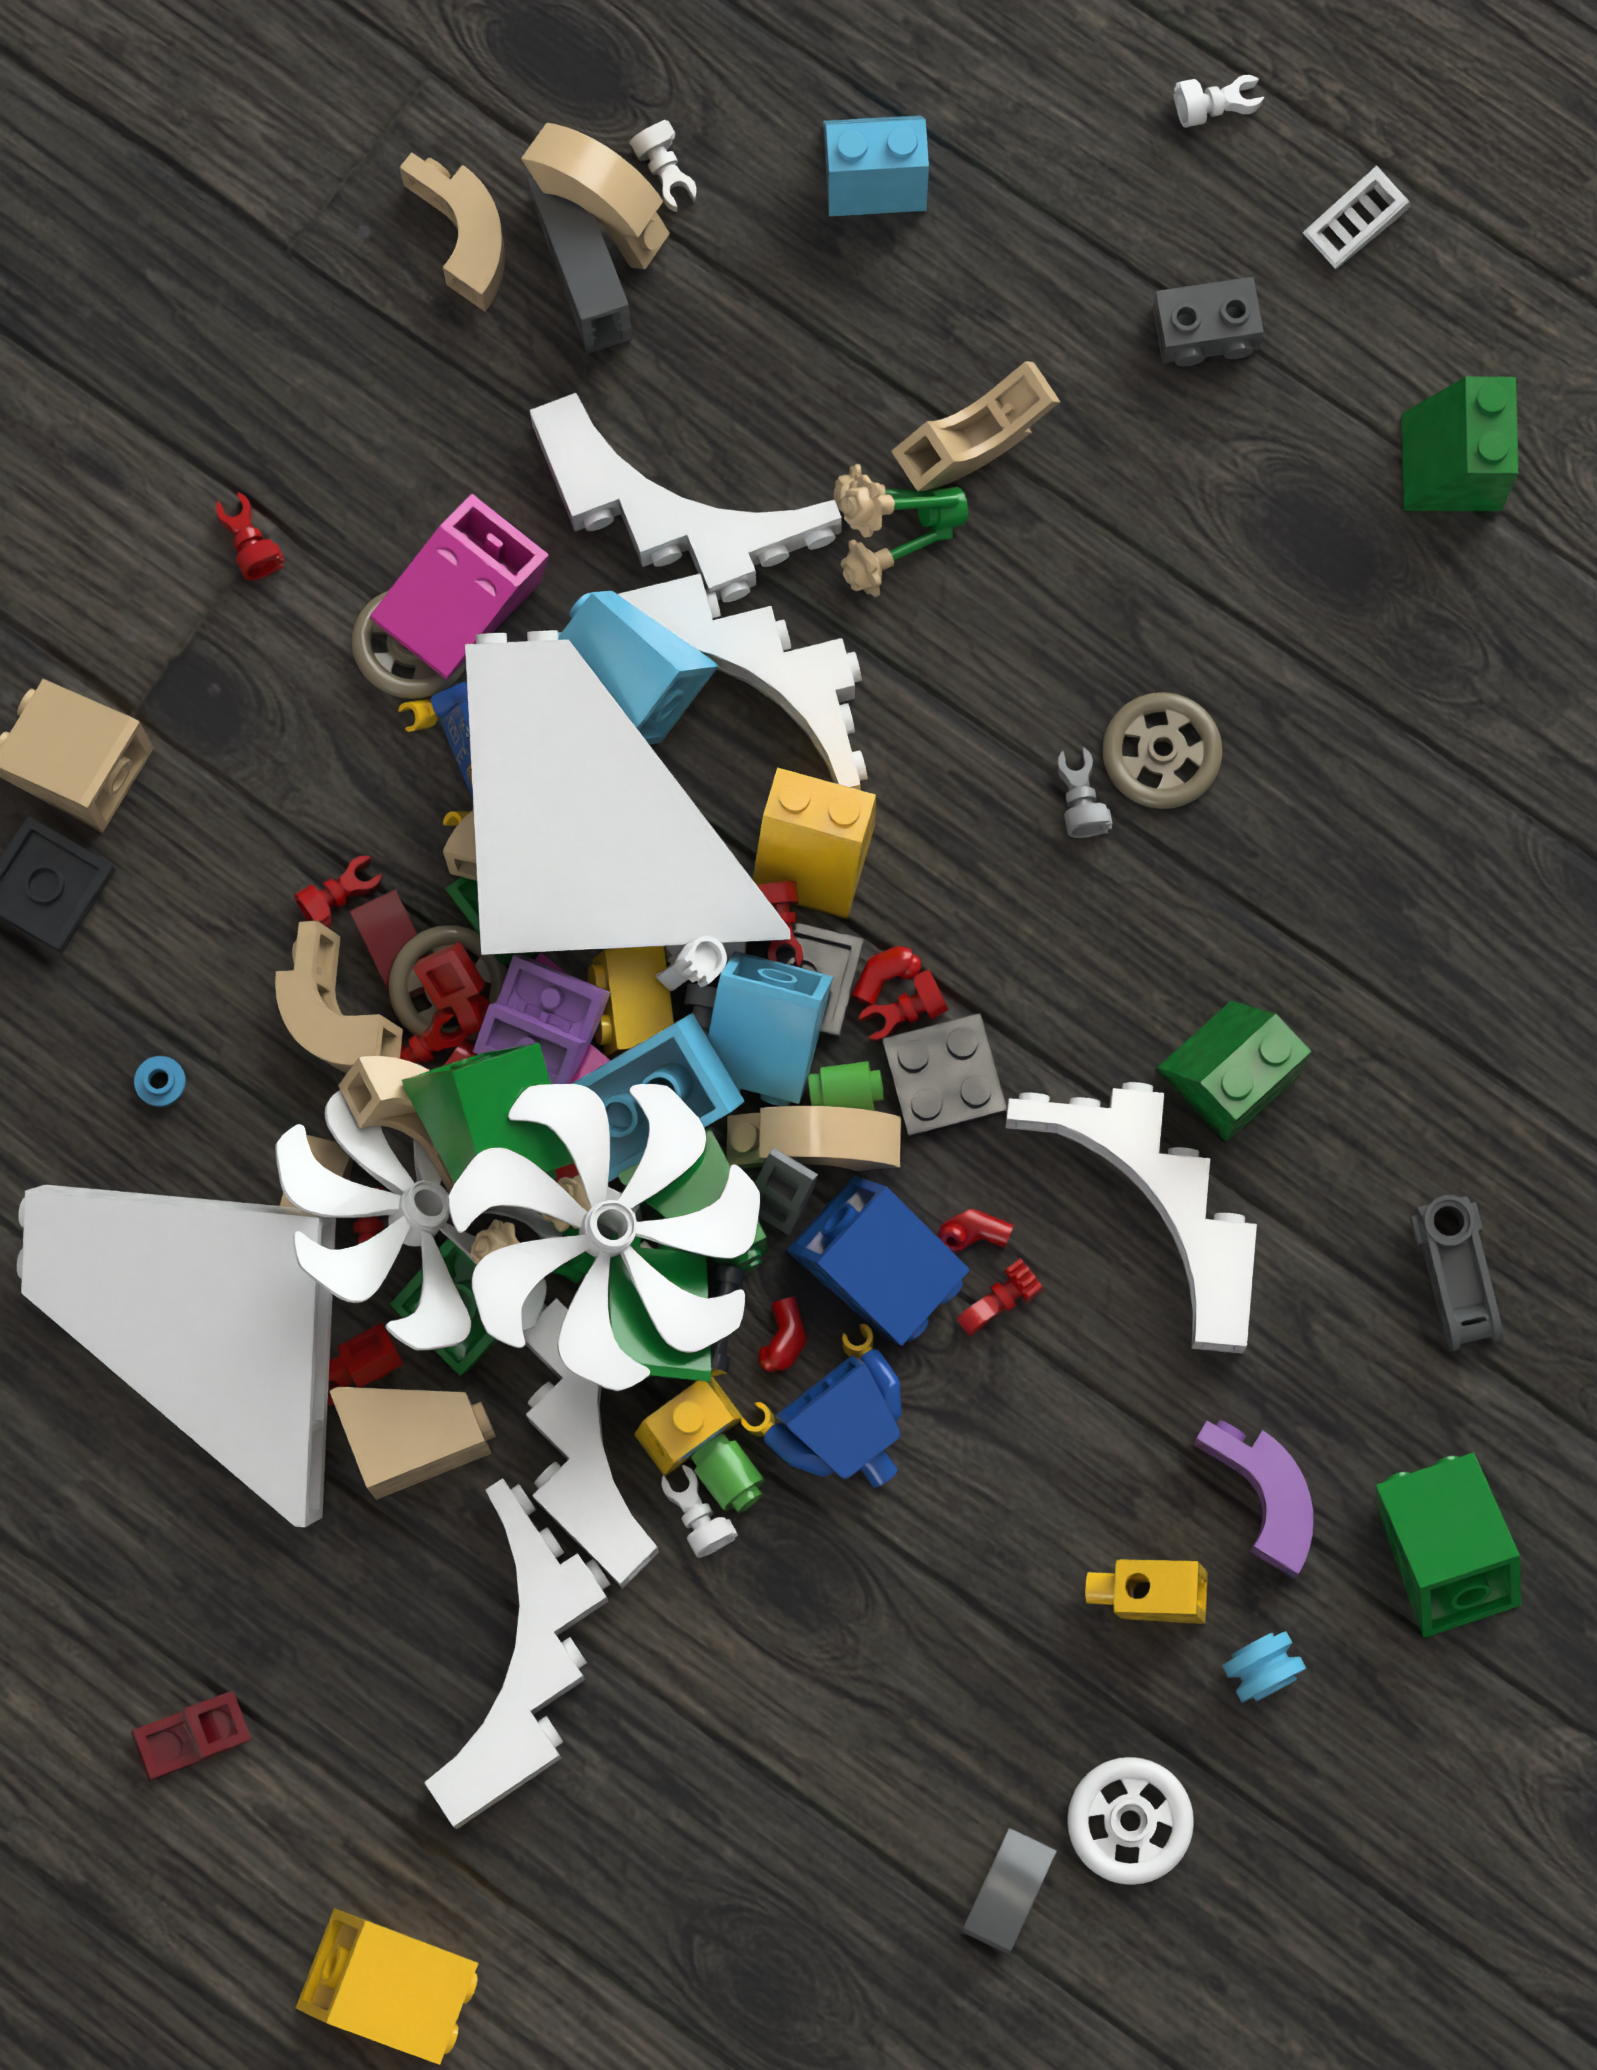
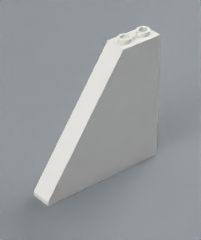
[465,630,790,955]
[17,1185,336,1527]

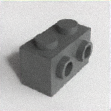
[1153,277,1264,366]

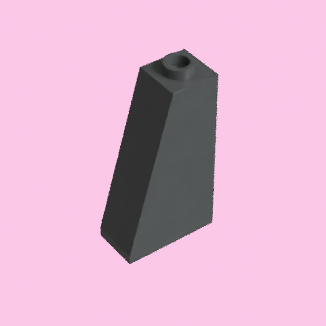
[528,177,633,354]

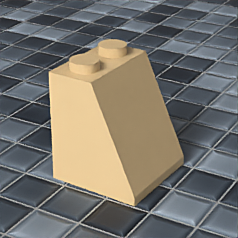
[0,679,154,833]
[329,1387,496,1500]

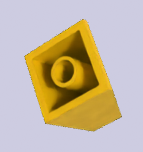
[752,767,876,919]
[296,1908,478,2065]

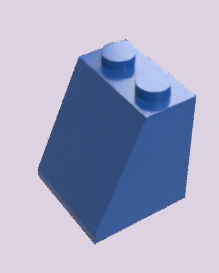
[786,1175,970,1346]

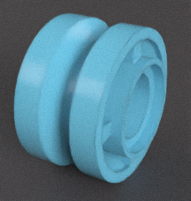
[1222,1631,1306,1703]

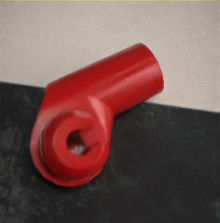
[851,946,921,1006]
[937,1209,1014,1253]
[758,1297,807,1373]

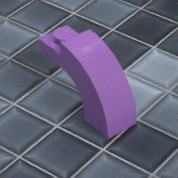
[1193,1420,1313,1579]

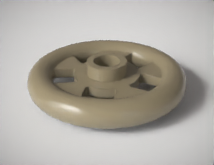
[351,590,466,699]
[1102,692,1223,809]
[389,925,508,1042]

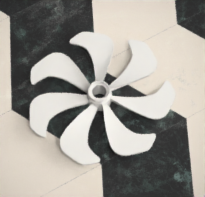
[448,1084,760,1391]
[275,1090,563,1350]

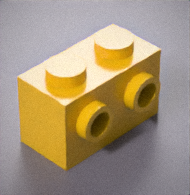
[588,946,674,1058]

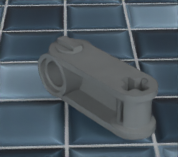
[1410,1195,1503,1351]

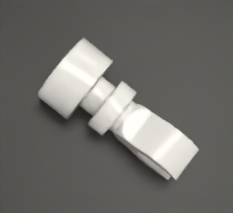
[1173,75,1264,128]
[629,120,696,212]
[655,936,727,991]
[661,1465,738,1558]

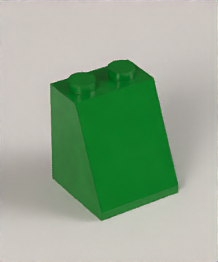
[1401,376,1518,511]
[1156,1001,1312,1143]
[401,1043,574,1183]
[617,1128,768,1275]
[589,1234,711,1382]
[1376,1452,1521,1638]

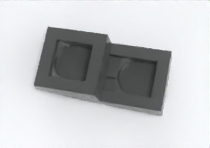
[755,1148,818,1235]
[961,1828,1057,1955]

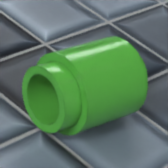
[808,1061,884,1111]
[691,1433,765,1513]

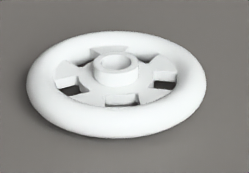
[1068,1757,1194,1885]

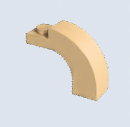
[275,921,403,1074]

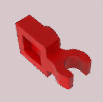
[413,942,490,1036]
[327,1322,404,1406]

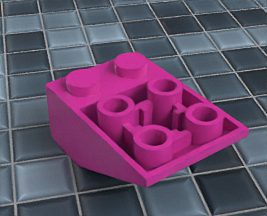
[369,494,549,680]

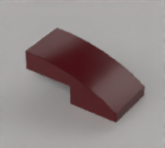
[350,889,428,1001]
[131,1691,251,1782]

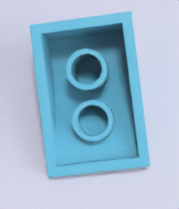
[572,1013,745,1182]

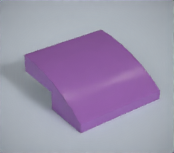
[473,954,611,1084]

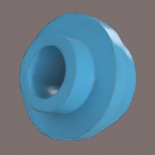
[134,1056,186,1107]

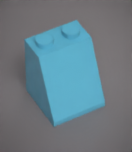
[823,115,929,216]
[558,591,718,745]
[708,951,833,1106]

